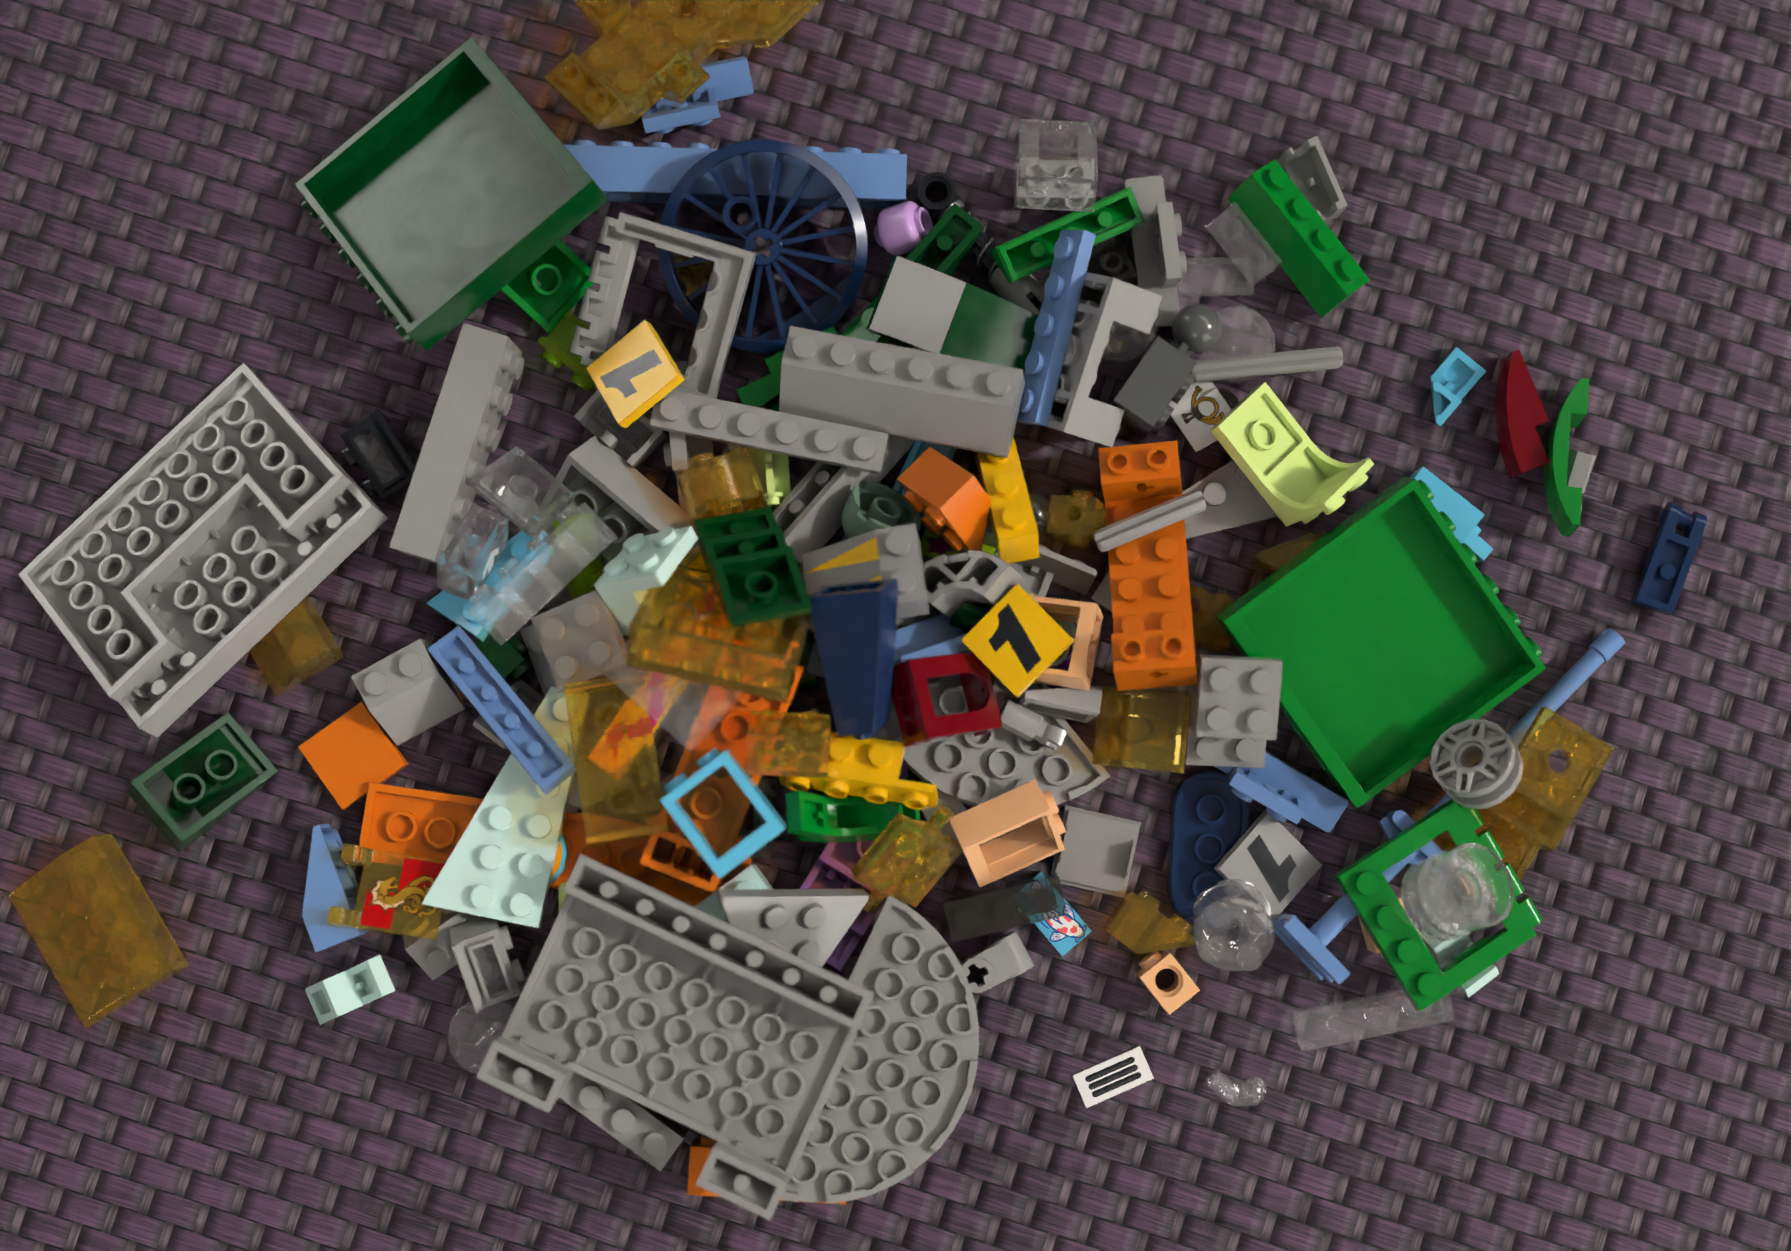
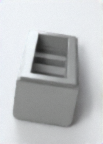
[1015,686,1103,723]

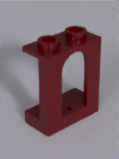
[892,652,1003,747]

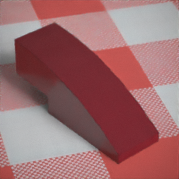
[1495,350,1549,479]

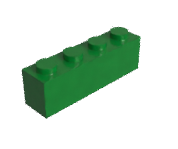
[1227,160,1370,318]

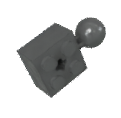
[1111,304,1222,440]

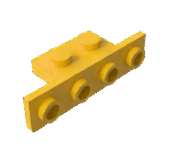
[777,731,938,810]

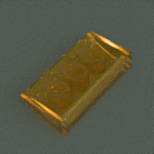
[564,672,668,847]

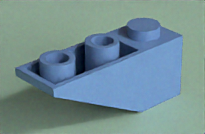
[302,824,370,952]

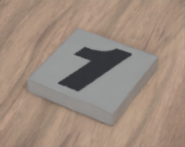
[1214,811,1322,923]

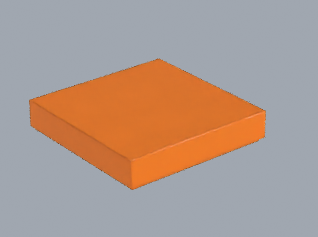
[298,701,409,810]

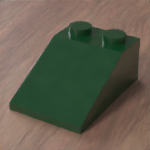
[128,712,278,853]

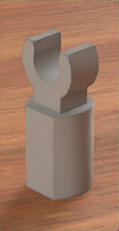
[1548,450,1596,513]
[1000,699,1067,751]

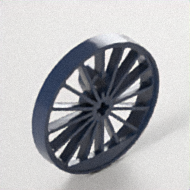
[658,139,868,352]

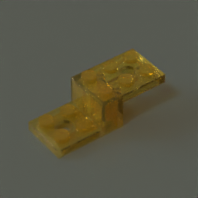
[1433,707,1615,915]

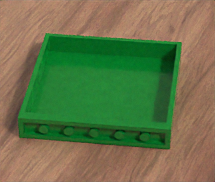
[1214,477,1546,809]

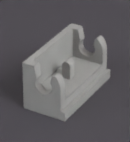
[1276,136,1348,222]

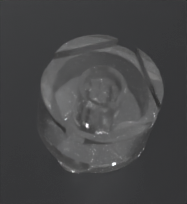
[1193,879,1275,971]

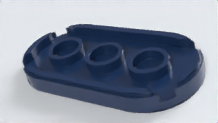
[1167,770,1250,926]

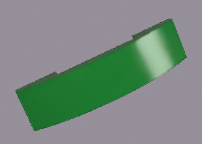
[1543,378,1589,537]

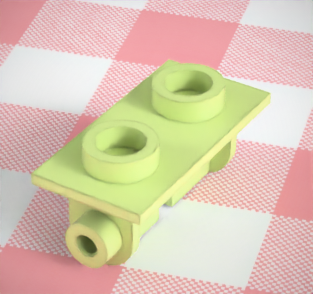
[749,448,791,509]

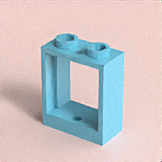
[660,748,787,879]

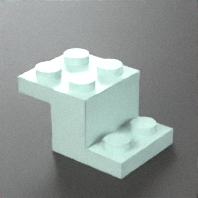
[594,526,699,636]

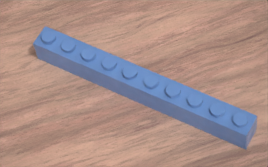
[563,140,907,209]

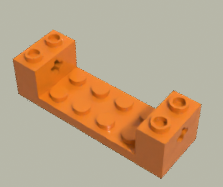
[1099,441,1198,691]
[640,638,807,893]

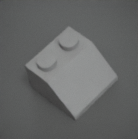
[351,639,467,746]

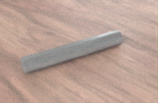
[1190,346,1343,382]

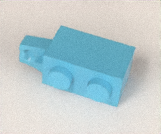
[1409,466,1493,563]

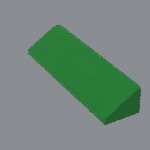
[989,187,1145,284]

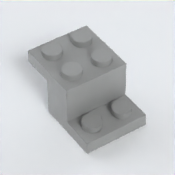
[520,590,633,697]
[1184,655,1283,768]

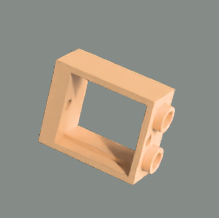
[1033,596,1104,691]
[949,779,1066,888]

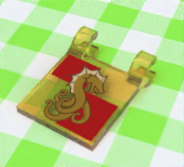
[327,844,447,941]

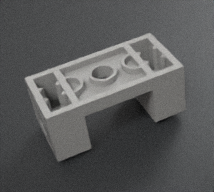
[1047,272,1162,447]

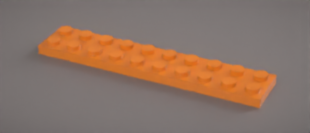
[357,782,753,907]

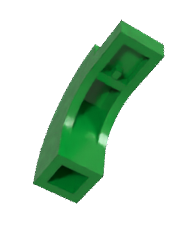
[785,791,921,843]

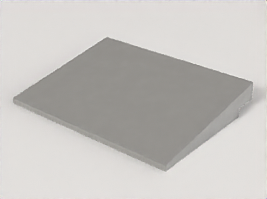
[18,363,388,738]

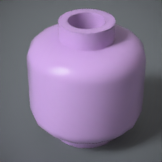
[874,201,933,256]

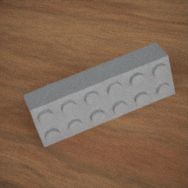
[389,323,524,569]

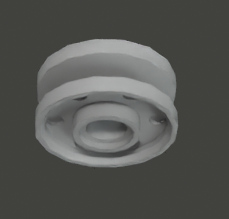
[1430,719,1524,809]

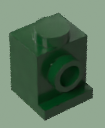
[474,620,533,682]

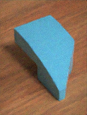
[1430,347,1486,426]

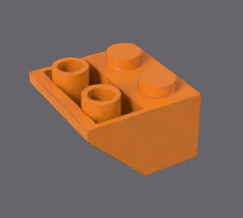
[897,446,991,552]

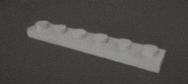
[649,390,889,475]

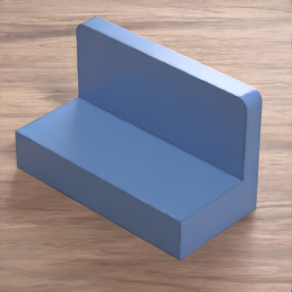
[893,613,972,667]

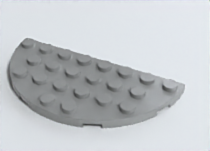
[896,554,1110,806]
[781,895,979,1204]

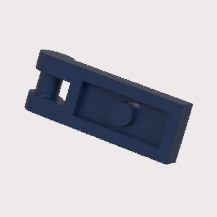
[1631,502,1707,615]

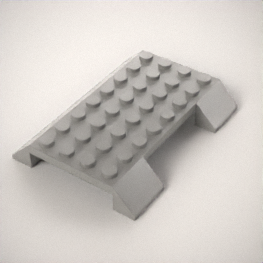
[476,854,875,1221]

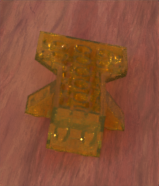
[544,0,822,130]

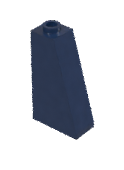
[808,579,898,740]

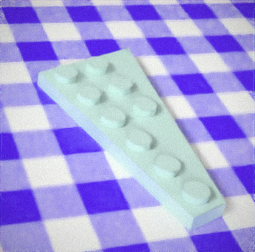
[422,687,592,928]

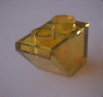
[1102,890,1197,954]

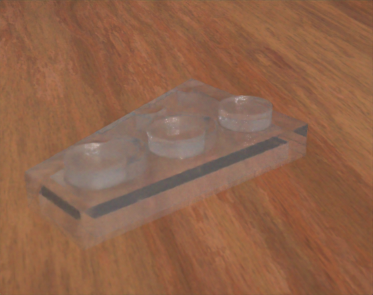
[601,641,746,752]

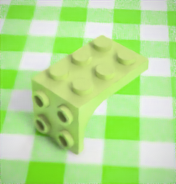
[1210,382,1374,527]

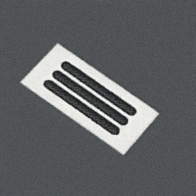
[1073,1046,1154,1108]

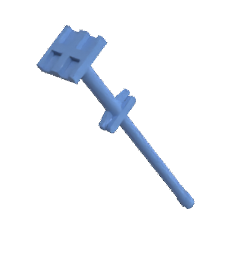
[1266,628,1625,985]

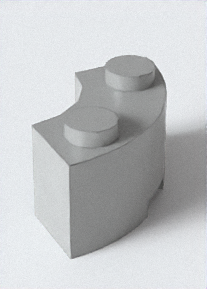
[923,550,1026,617]

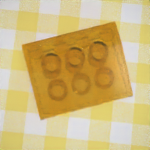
[626,564,812,702]
[8,833,189,1029]

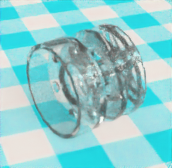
[1401,843,1513,942]

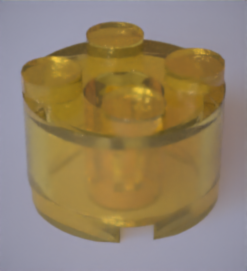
[678,447,767,526]

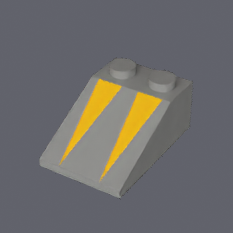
[802,523,930,631]

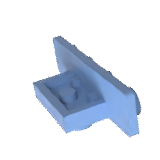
[598,56,754,134]
[1214,751,1349,832]

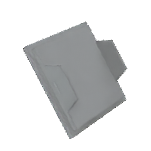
[1049,805,1141,898]

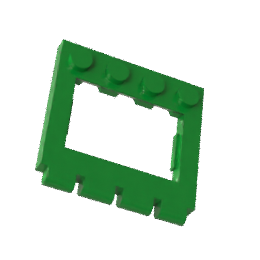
[1334,800,1543,1012]

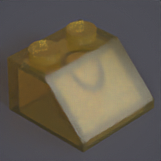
[249,595,345,697]
[1092,687,1191,773]

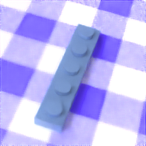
[1017,230,1096,426]
[428,625,577,795]

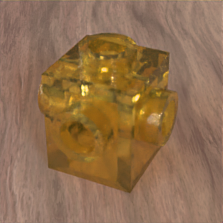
[1047,490,1109,548]

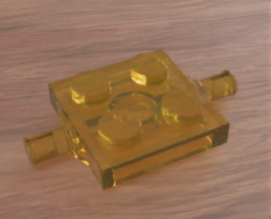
[851,804,963,914]

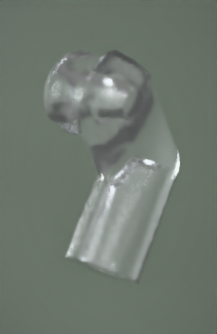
[1205,1069,1267,1107]

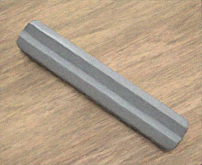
[1093,489,1206,552]

